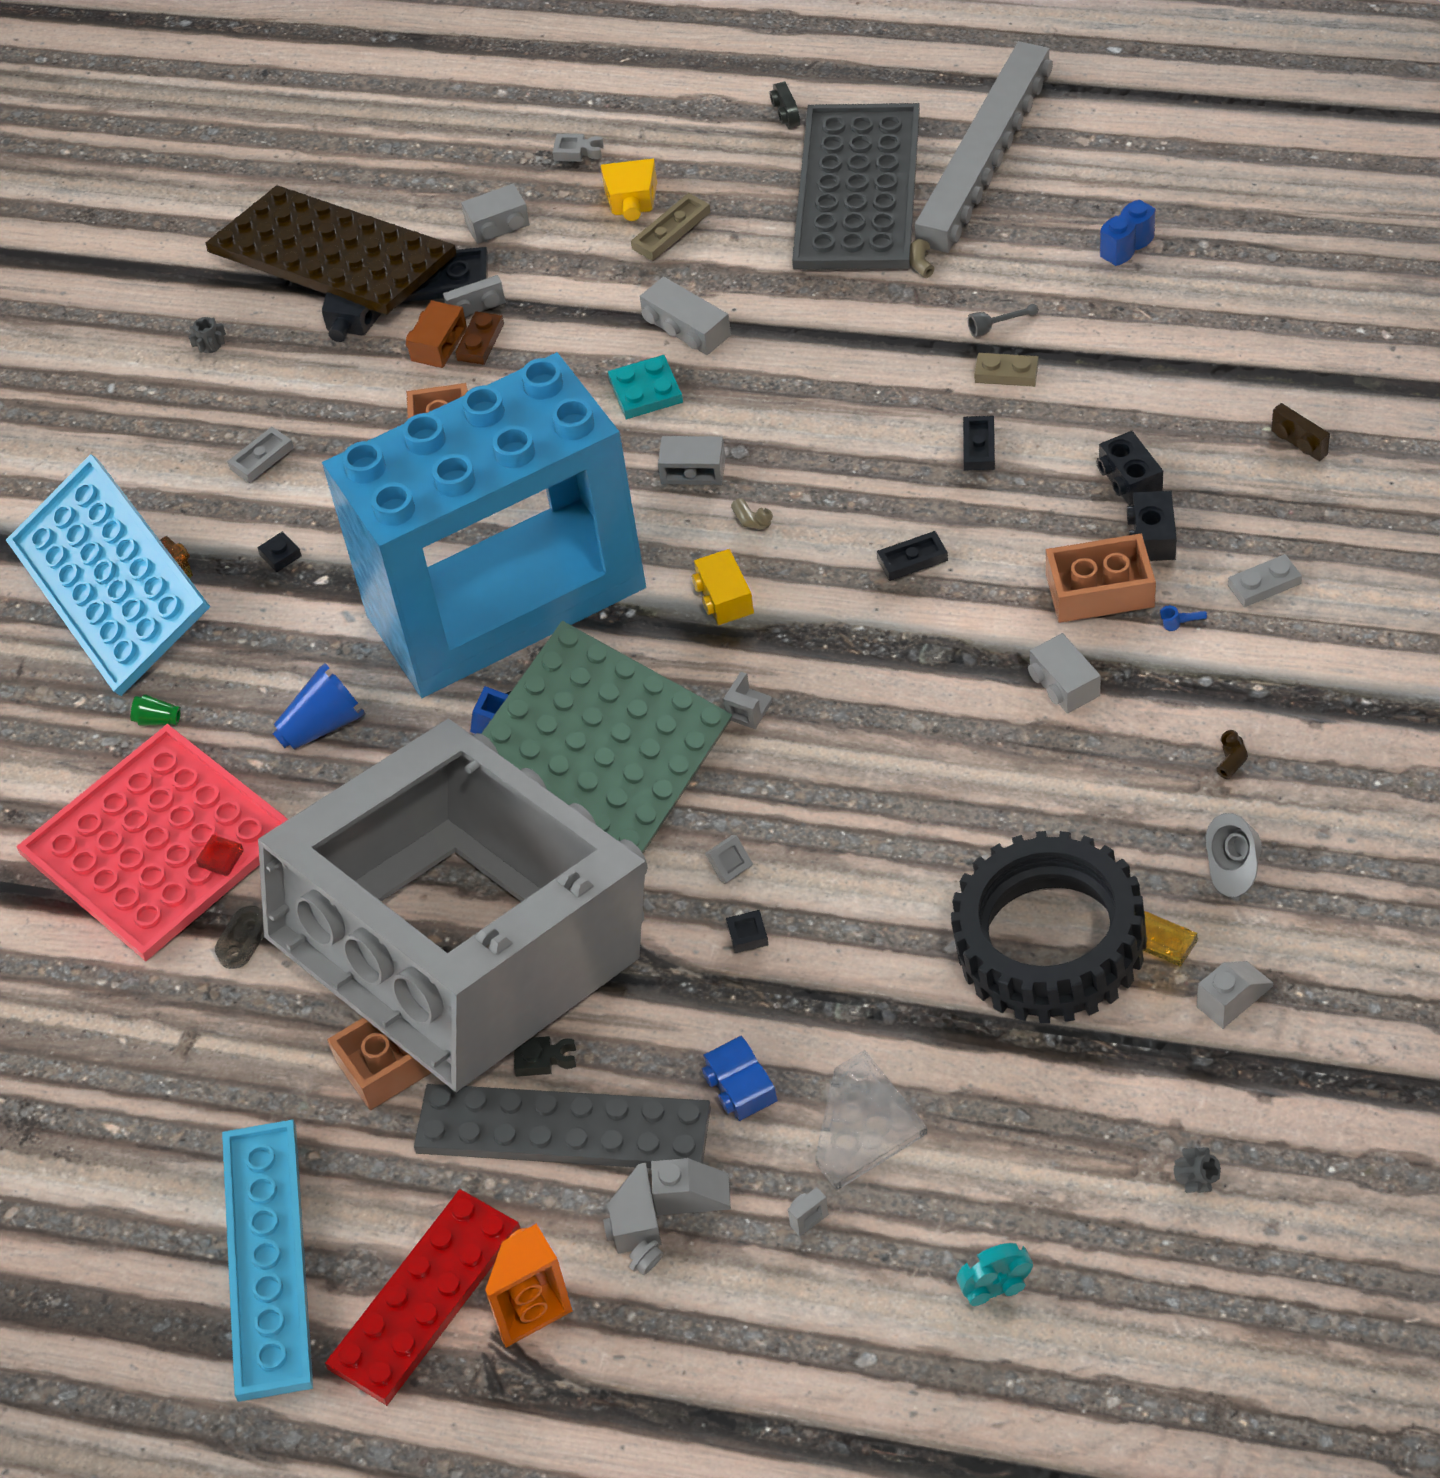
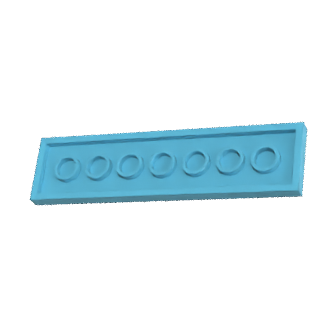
[222,1120,313,1402]

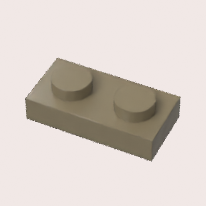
[974,353,1039,387]

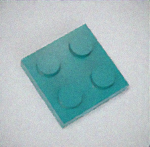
[608,355,683,420]

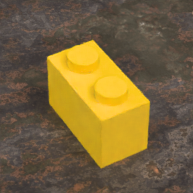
[691,548,754,626]

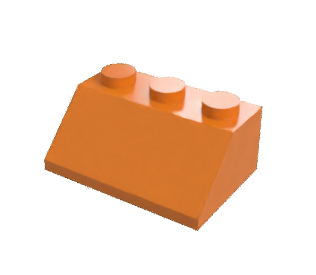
[485,1223,573,1348]

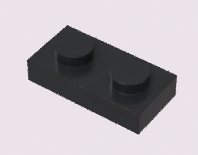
[963,416,995,471]
[877,531,948,581]

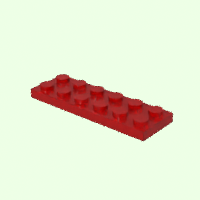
[325,1189,521,1406]

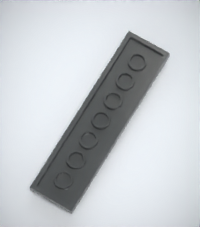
[414,1084,711,1168]

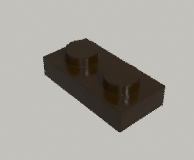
[1271,403,1330,462]

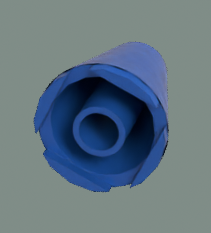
[273,663,366,750]

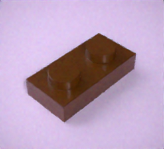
[455,311,504,365]

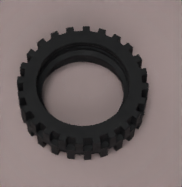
[951,831,1147,1023]

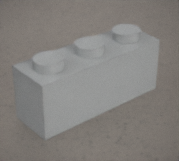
[640,276,731,355]

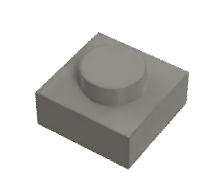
[705,835,753,883]
[788,1187,829,1236]

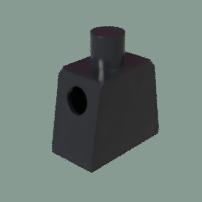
[322,292,382,342]

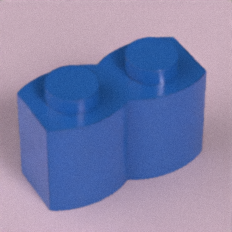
[1100,199,1156,266]
[702,1035,778,1121]

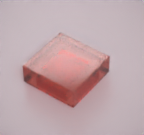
[196,834,244,877]

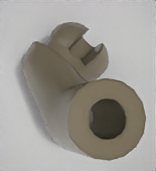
[910,239,934,278]
[731,498,773,530]

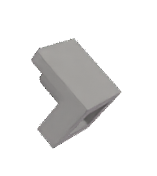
[723,672,772,729]

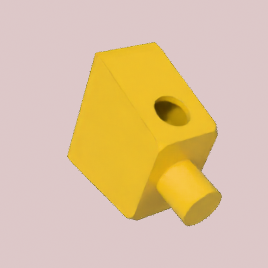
[601,158,657,221]

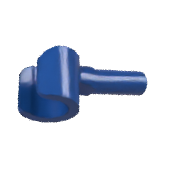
[1160,605,1207,631]

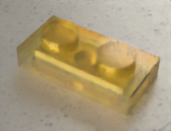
[1143,911,1198,967]

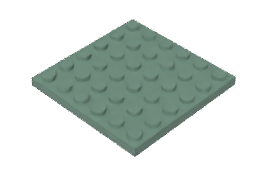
[481,620,732,853]

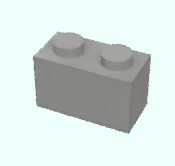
[461,183,530,244]
[658,436,726,485]
[1028,633,1101,714]

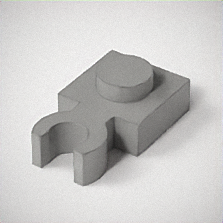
[552,134,604,162]

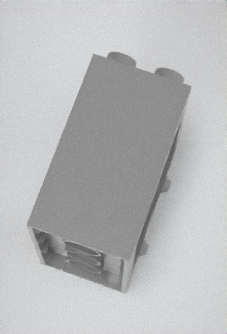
[258,718,648,1092]

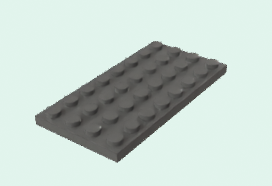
[792,103,920,270]

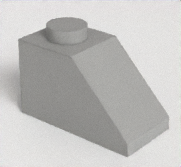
[1197,961,1273,1029]
[651,1158,731,1216]
[603,1163,662,1254]

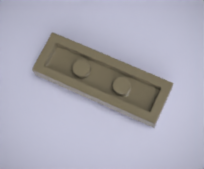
[631,193,711,261]

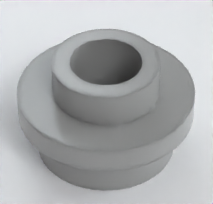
[629,1240,664,1275]

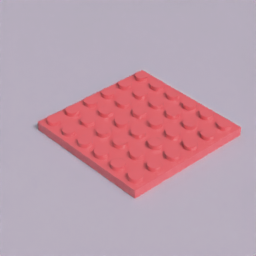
[16,724,288,961]

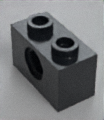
[1127,491,1177,561]

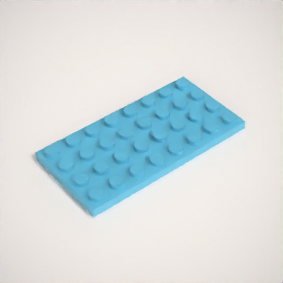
[6,454,210,696]

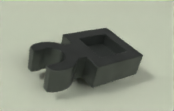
[514,1036,576,1077]

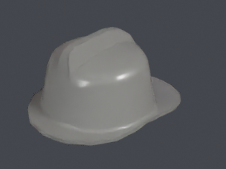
[1206,813,1262,897]

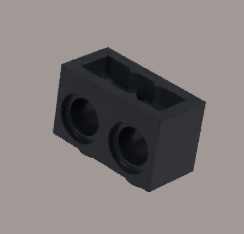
[1096,431,1163,506]

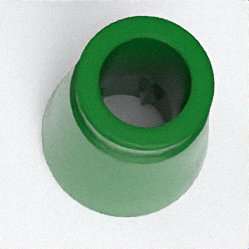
[130,694,181,726]

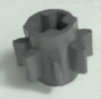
[188,317,226,353]
[1174,1147,1221,1193]

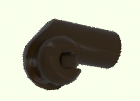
[1217,730,1248,780]

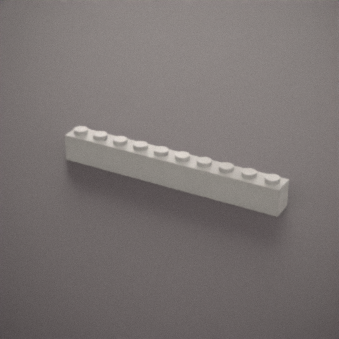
[915,41,1053,253]

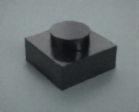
[257,531,302,572]
[726,910,769,953]

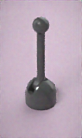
[968,304,1039,338]

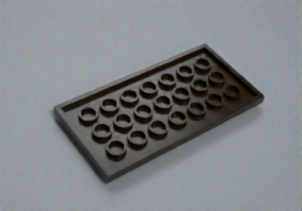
[205,185,457,315]

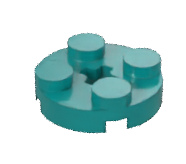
[956,1243,1033,1306]

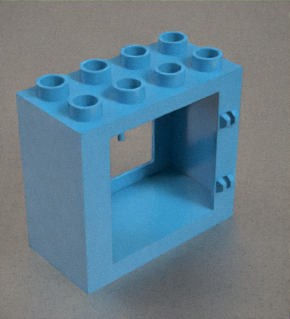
[322,352,646,699]

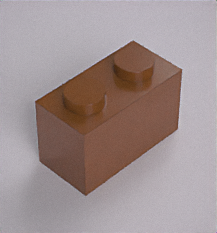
[406,300,467,368]

